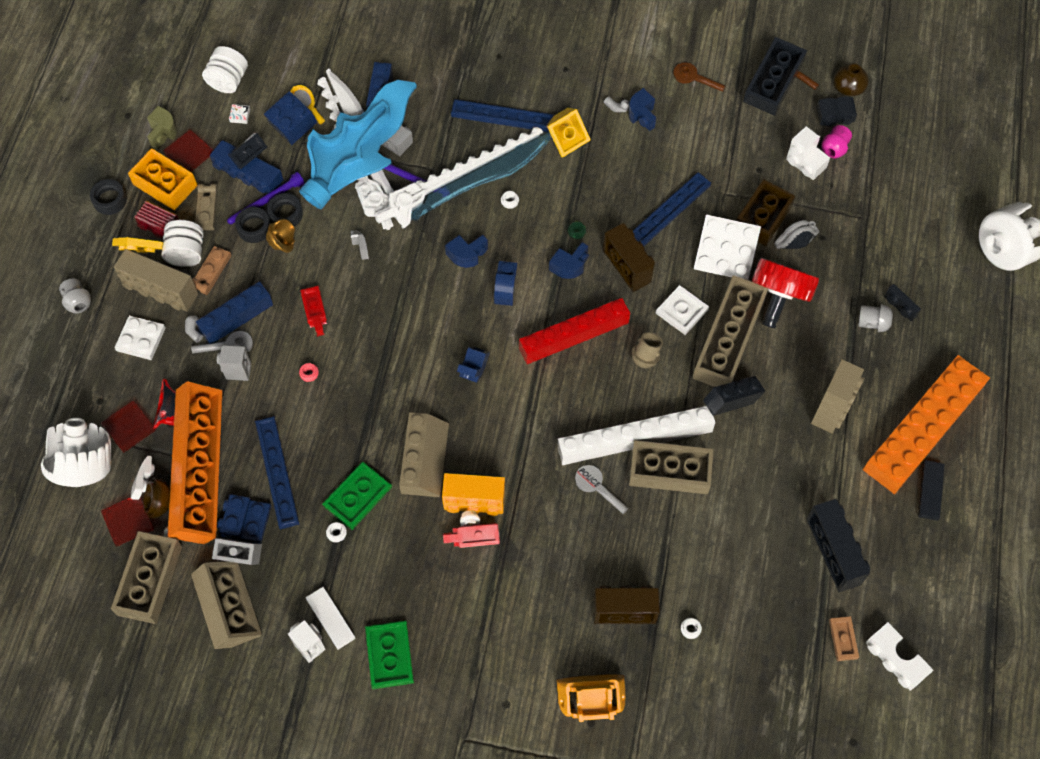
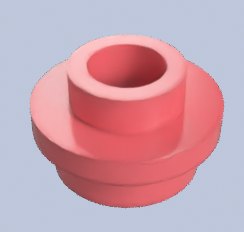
[299,363,319,382]

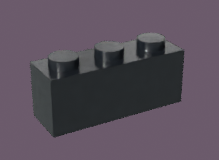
[703,376,765,416]

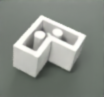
[786,126,830,180]

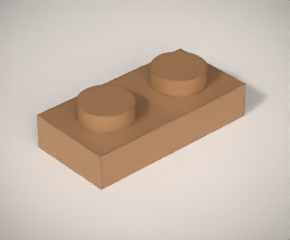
[829,616,859,661]

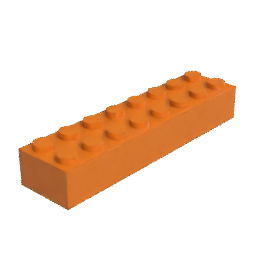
[863,355,990,494]
[168,381,222,544]

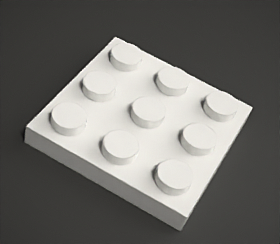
[694,215,761,280]

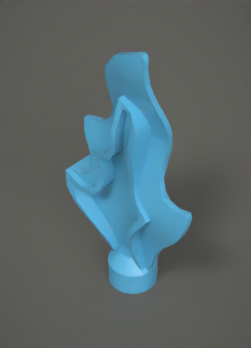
[299,80,417,209]

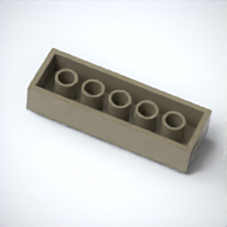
[692,275,768,387]

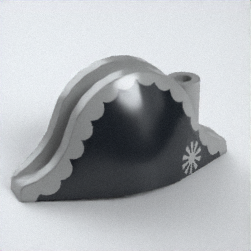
[774,220,819,249]

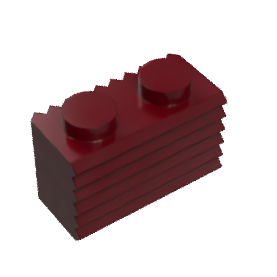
[135,201,179,238]

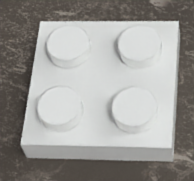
[656,285,709,335]
[115,316,165,360]

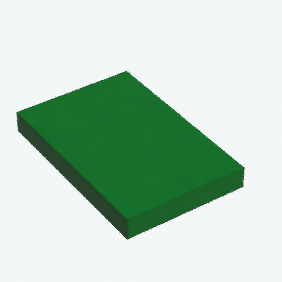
[322,461,392,530]
[365,621,414,689]

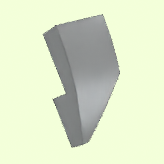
[351,230,369,260]

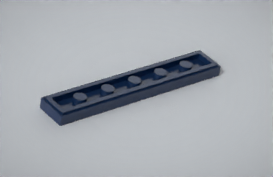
[451,99,555,132]
[633,172,711,246]
[255,416,299,530]

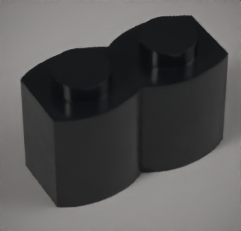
[816,96,857,127]

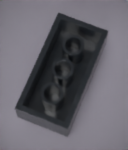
[744,37,807,116]
[806,499,870,593]

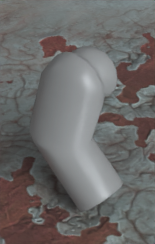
[604,96,630,112]
[185,315,203,342]

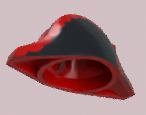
[152,379,176,429]

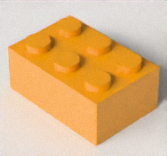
[128,148,198,211]
[442,473,505,516]

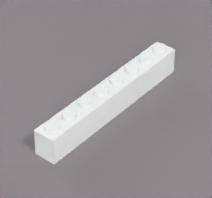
[557,406,715,465]

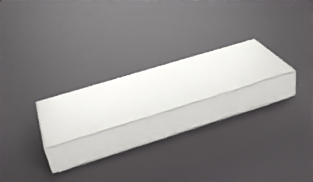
[306,587,356,650]

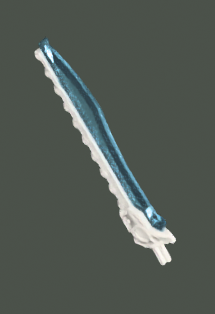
[374,127,552,228]

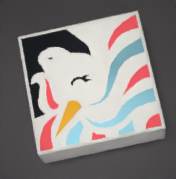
[229,104,250,124]

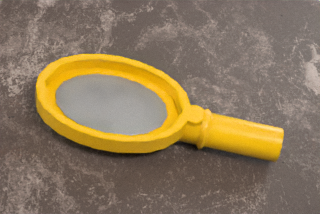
[290,85,325,124]

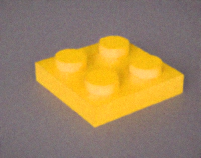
[112,237,163,253]

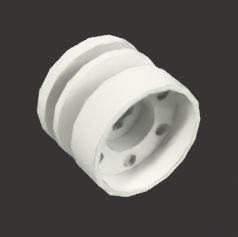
[202,46,248,93]
[161,220,204,267]

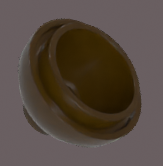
[833,64,869,96]
[143,478,170,518]

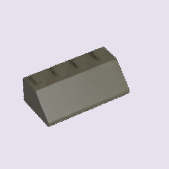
[399,412,449,497]
[191,562,262,649]

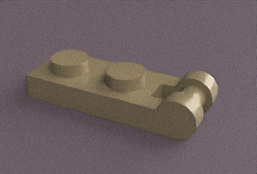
[195,184,218,230]

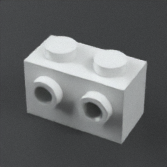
[288,620,326,663]

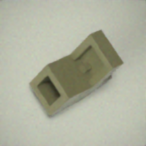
[147,106,177,149]

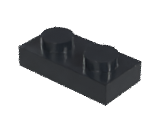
[228,133,268,169]
[884,284,921,322]

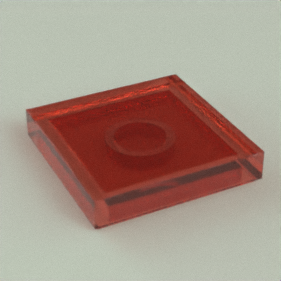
[163,130,213,172]
[101,400,156,453]
[101,497,154,547]

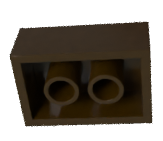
[737,179,796,246]
[603,223,655,292]
[594,585,660,624]

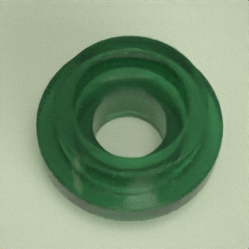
[568,221,586,239]

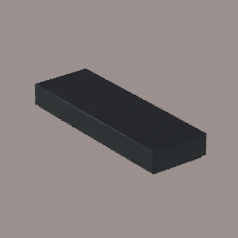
[918,460,945,521]

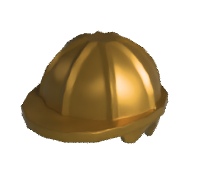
[266,219,295,253]

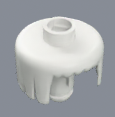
[979,202,1040,271]
[41,418,111,487]

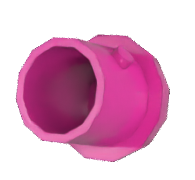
[821,125,852,159]

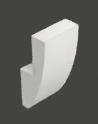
[131,456,155,500]

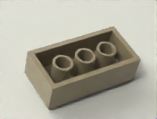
[114,249,198,312]
[811,360,865,434]
[629,440,713,494]
[111,531,182,624]

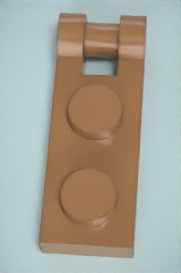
[192,246,231,295]

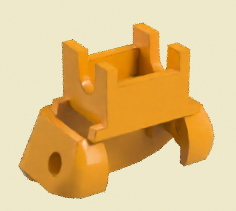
[557,675,626,722]

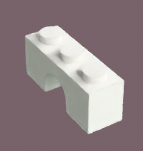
[866,622,934,691]

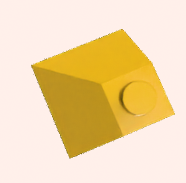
[547,108,590,157]

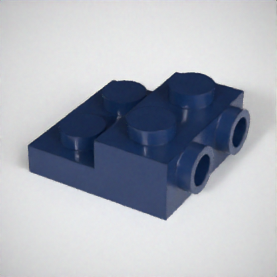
[217,495,272,544]

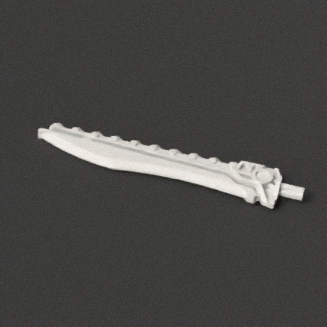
[317,69,394,230]

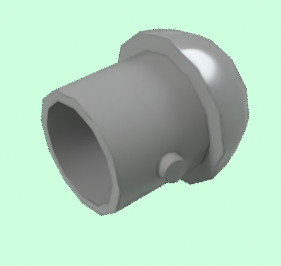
[59,278,91,314]
[859,304,893,332]

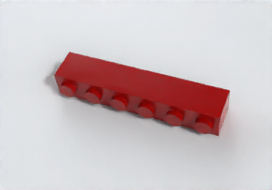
[519,298,630,364]

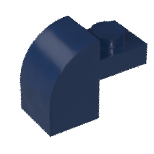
[629,88,656,131]
[445,235,488,268]
[549,242,589,279]
[494,261,517,306]
[457,346,490,383]

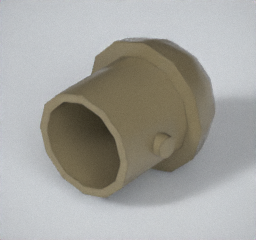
[632,332,663,369]

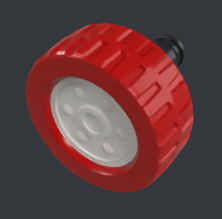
[752,258,819,329]

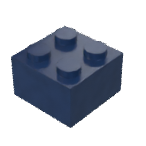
[264,91,317,145]

